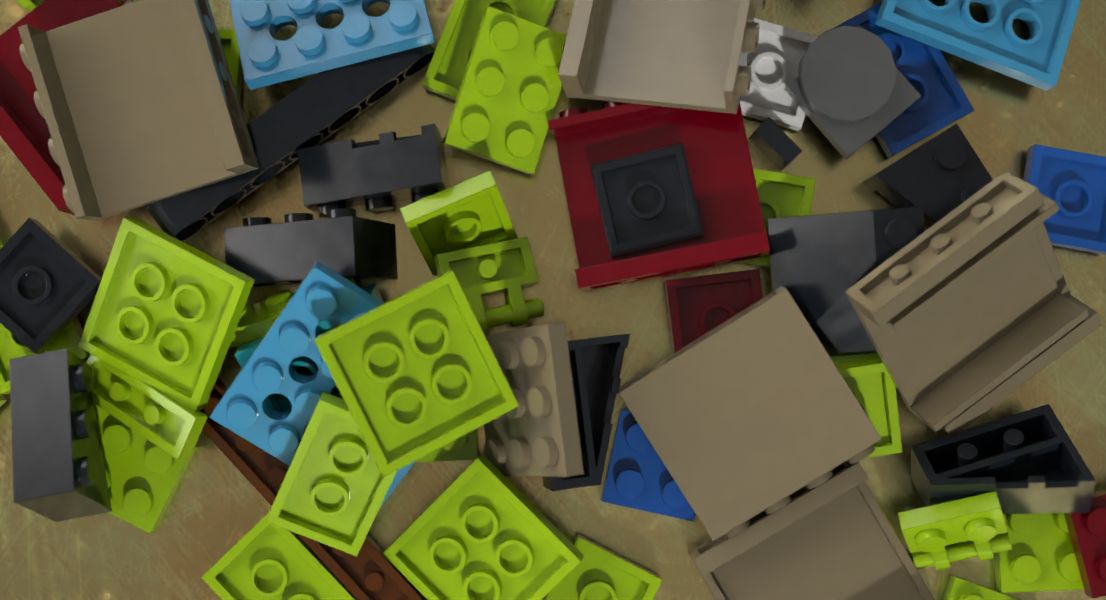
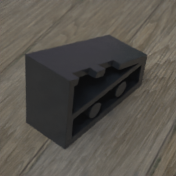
[298,123,449,218]
[863,124,993,230]
[224,209,398,287]
[543,334,630,491]
[9,348,112,522]
[911,404,1096,514]

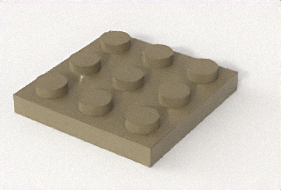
[484,322,584,477]

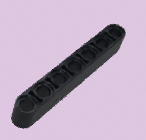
[144,44,435,241]

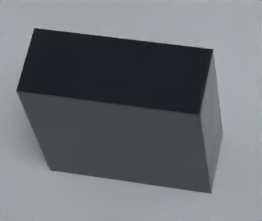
[749,117,802,171]

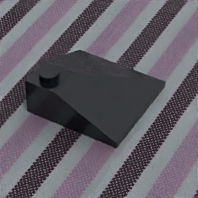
[767,206,925,357]

